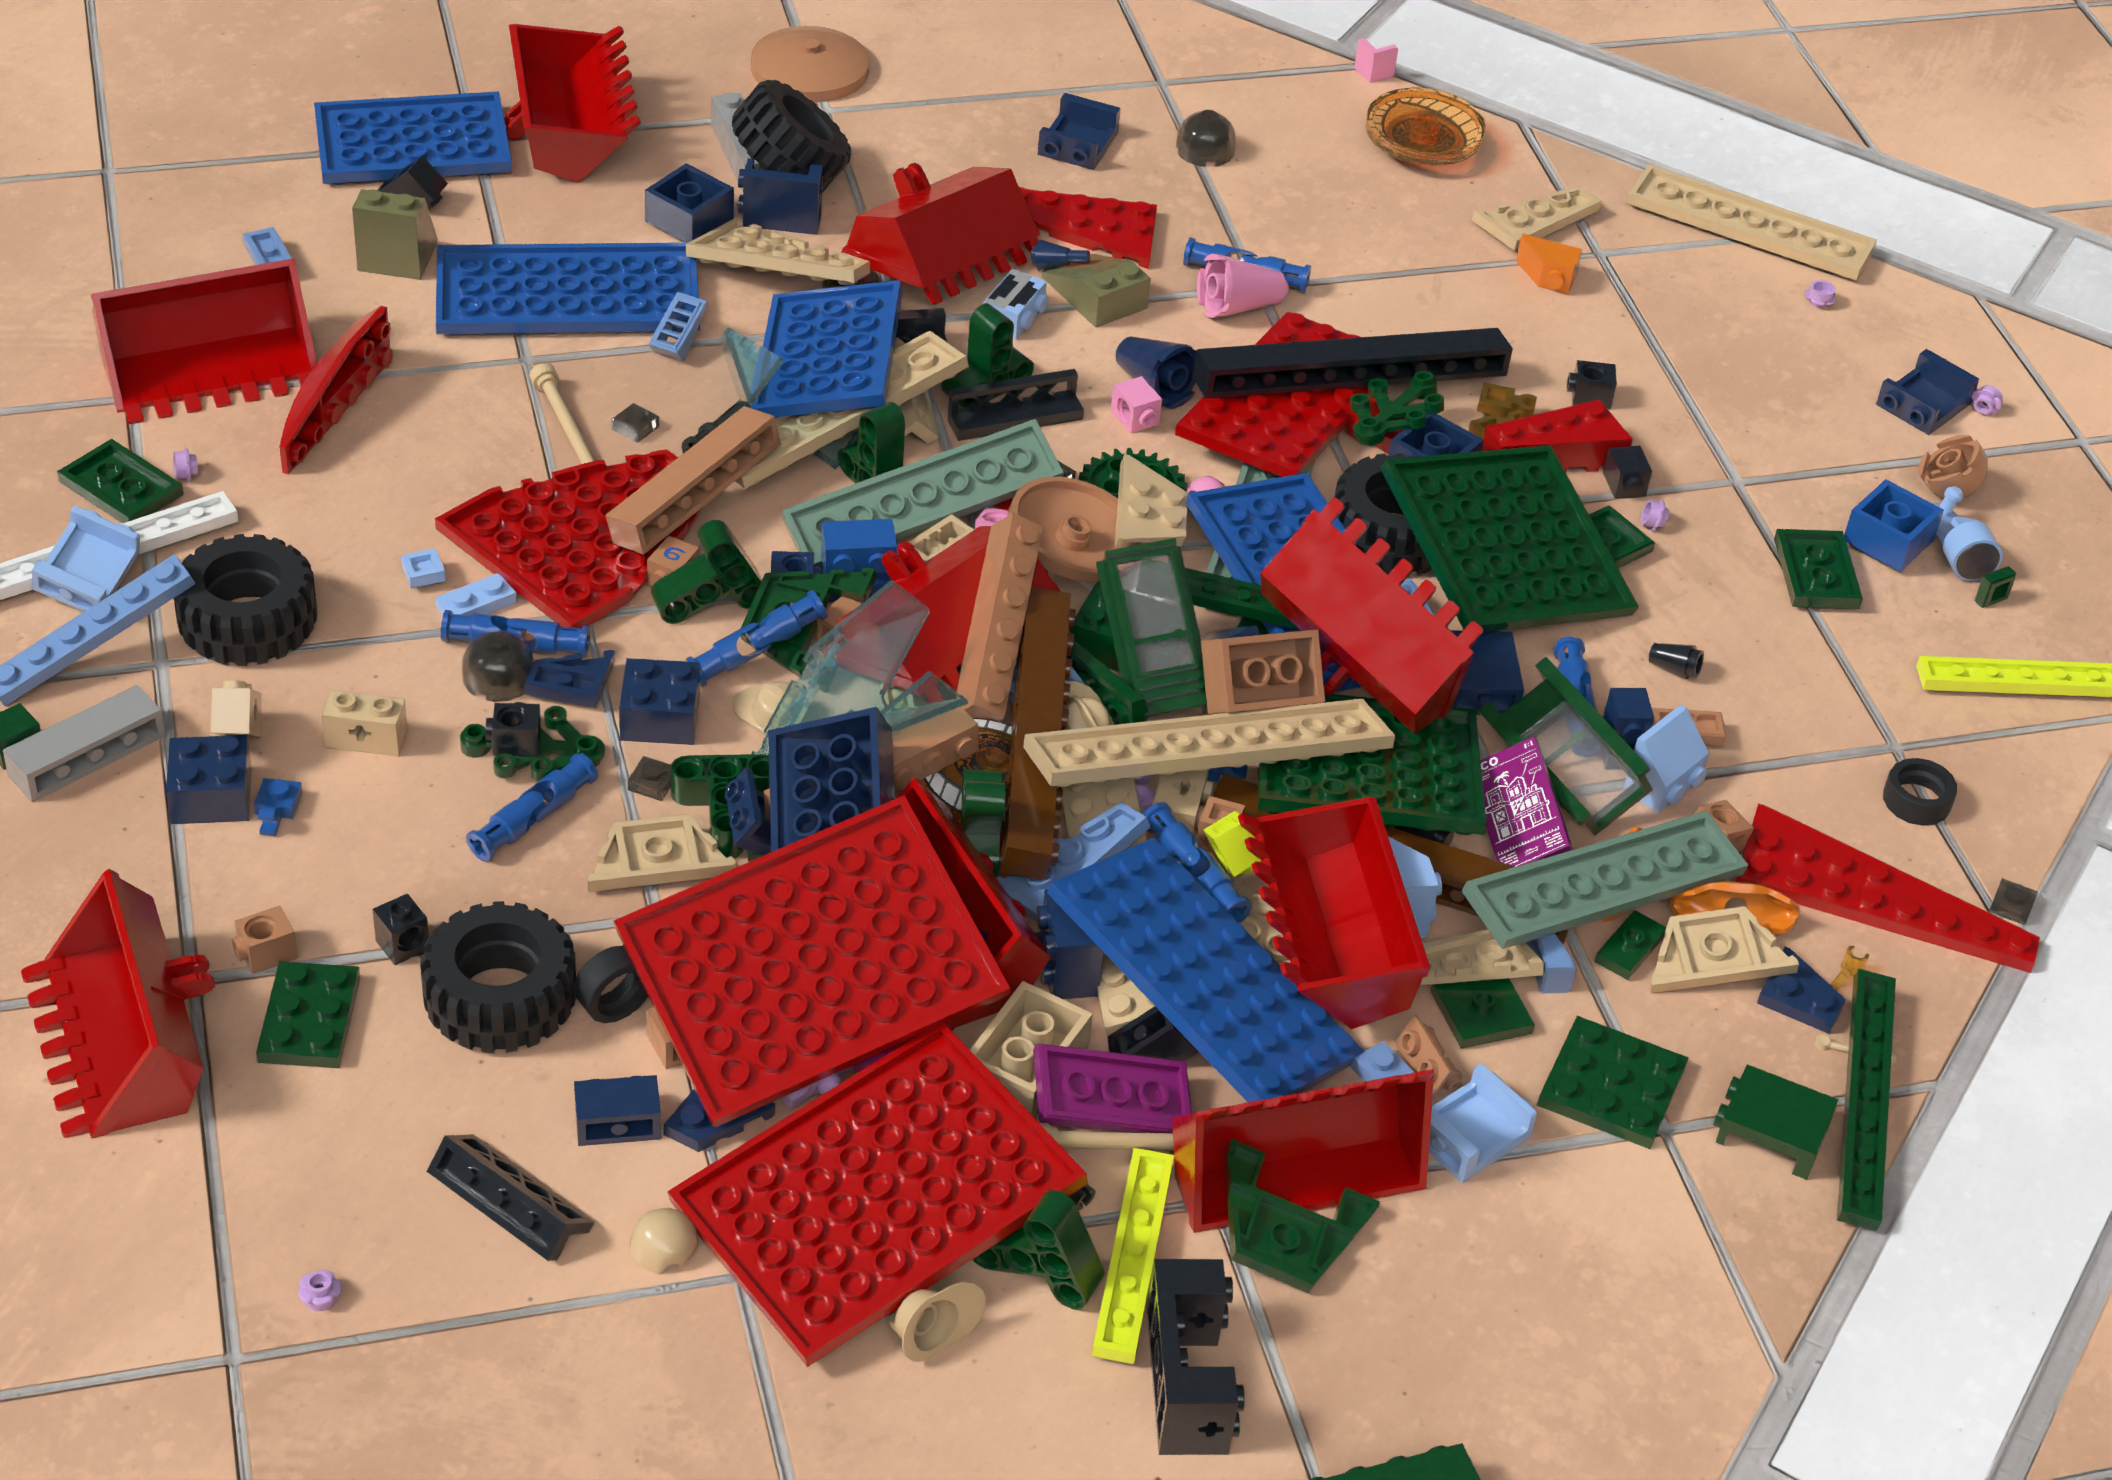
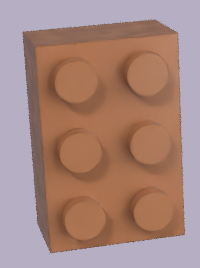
[1201,629,1325,714]

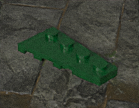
[1067,640,1148,725]

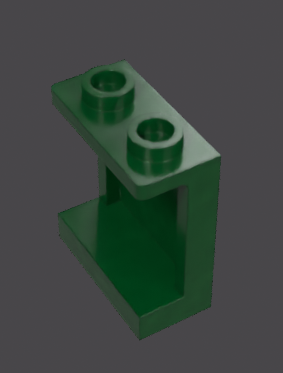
[1713,1064,1839,1180]

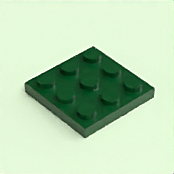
[1537,1015,1689,1149]

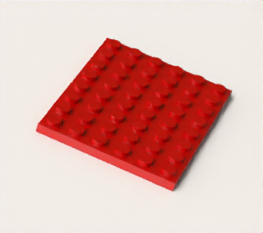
[613,795,1010,1128]
[667,1023,1088,1367]

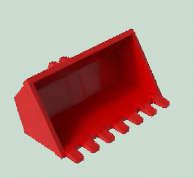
[504,24,641,183]
[841,162,1040,305]
[1260,497,1483,734]
[833,526,1061,708]
[1238,797,1431,1029]
[21,869,216,1139]

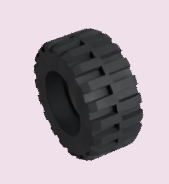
[732,79,851,193]
[1334,453,1431,575]
[174,534,318,666]
[420,901,576,1053]

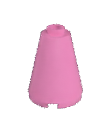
[1197,254,1289,318]

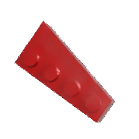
[1482,399,1633,473]

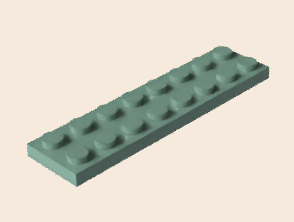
[782,419,1064,567]
[1462,810,1748,949]

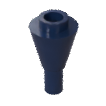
[1031,240,1090,271]

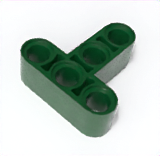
[941,303,1034,408]
[837,402,905,484]
[651,520,762,624]
[670,754,770,858]
[961,769,1005,877]
[972,1190,1105,1310]

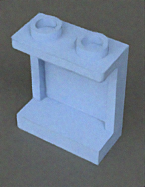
[32,506,140,612]
[1429,1064,1537,1183]

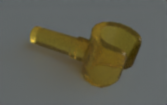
[1830,946,1869,991]

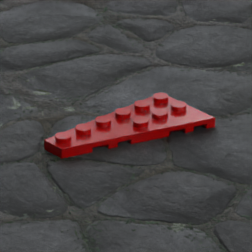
[1019,187,1157,269]

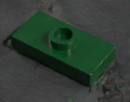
[1595,910,1666,980]

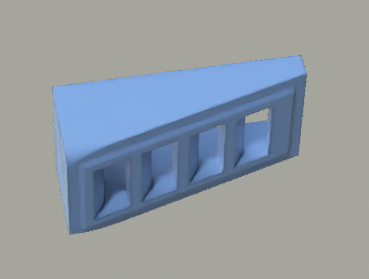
[649,292,708,362]
[1526,933,1577,994]

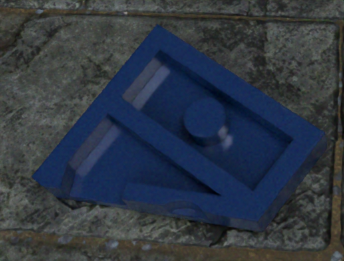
[524,650,615,708]
[1757,947,1846,1034]
[664,1089,775,1152]

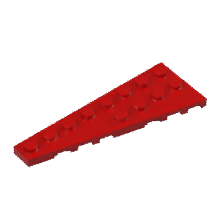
[1735,803,2040,973]

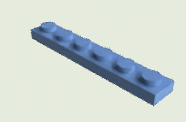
[0,554,195,706]

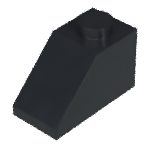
[377,155,448,209]
[1107,1006,1199,1061]

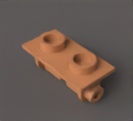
[1395,1014,1462,1099]

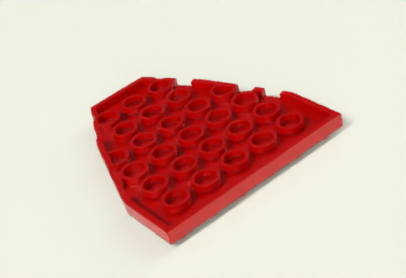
[435,449,704,629]

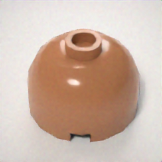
[1918,435,1988,498]

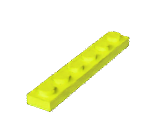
[1916,656,2112,697]
[1092,1148,1174,1364]

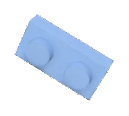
[435,573,517,616]

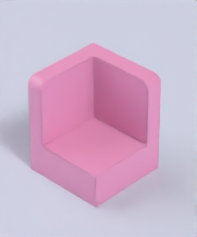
[1354,38,1398,83]

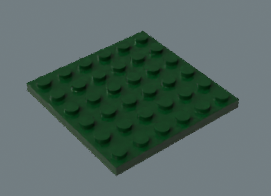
[1380,445,1639,633]
[1257,693,1486,835]

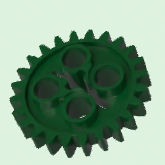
[1079,448,1188,499]

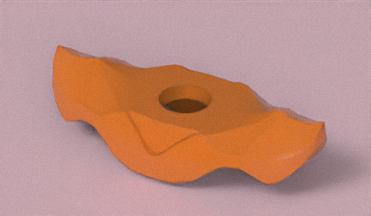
[1669,881,1800,934]

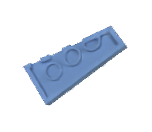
[996,802,1150,921]

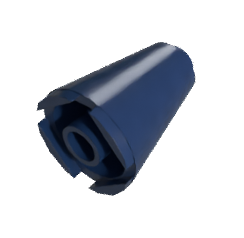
[1115,336,1197,409]

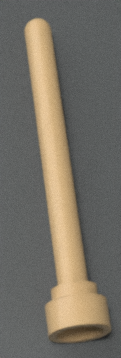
[529,363,595,464]
[1039,1123,1174,1150]

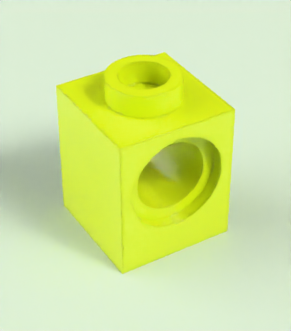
[1203,811,1261,877]

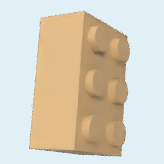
[970,981,1093,1118]

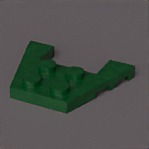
[740,567,878,693]
[1225,1139,1380,1293]

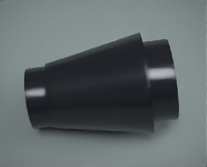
[1649,642,1704,679]

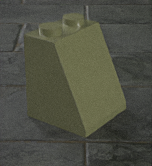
[352,189,438,280]

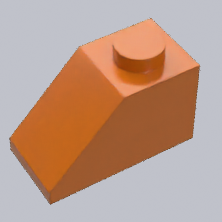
[1516,233,1582,295]

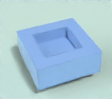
[401,548,446,588]

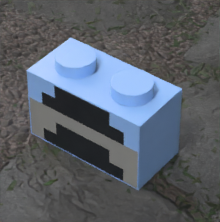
[983,269,1049,340]

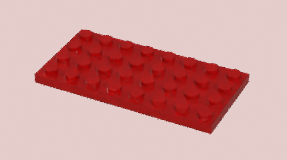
[1175,311,1369,477]

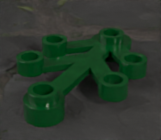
[1350,371,1444,446]
[460,702,605,782]

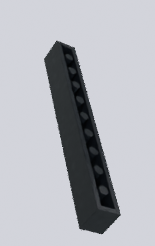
[1192,328,1513,399]

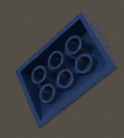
[768,707,895,852]

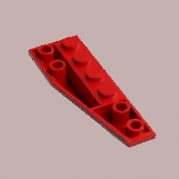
[279,305,393,474]

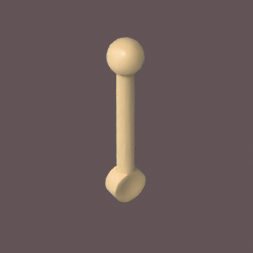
[1814,1034,1897,1066]

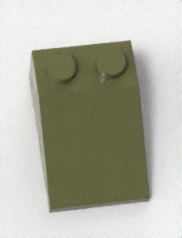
[1042,254,1151,328]

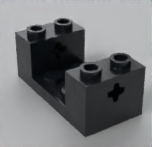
[1147,1259,1245,1455]

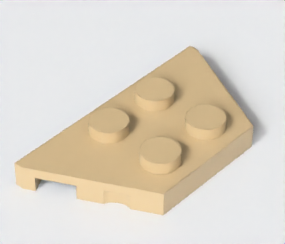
[1115,454,1188,548]
[587,814,736,892]
[1650,906,1799,993]

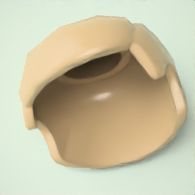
[629,1208,698,1274]

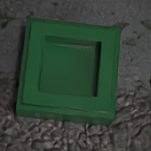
[1974,566,2016,608]

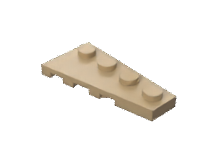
[1472,186,1602,251]
[1420,929,1544,985]

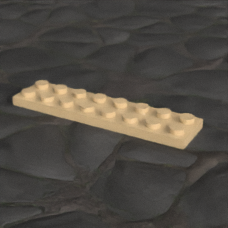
[1626,164,1877,281]
[736,331,969,489]

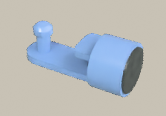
[1932,486,2003,581]

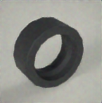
[1883,758,1957,826]
[573,945,648,1024]

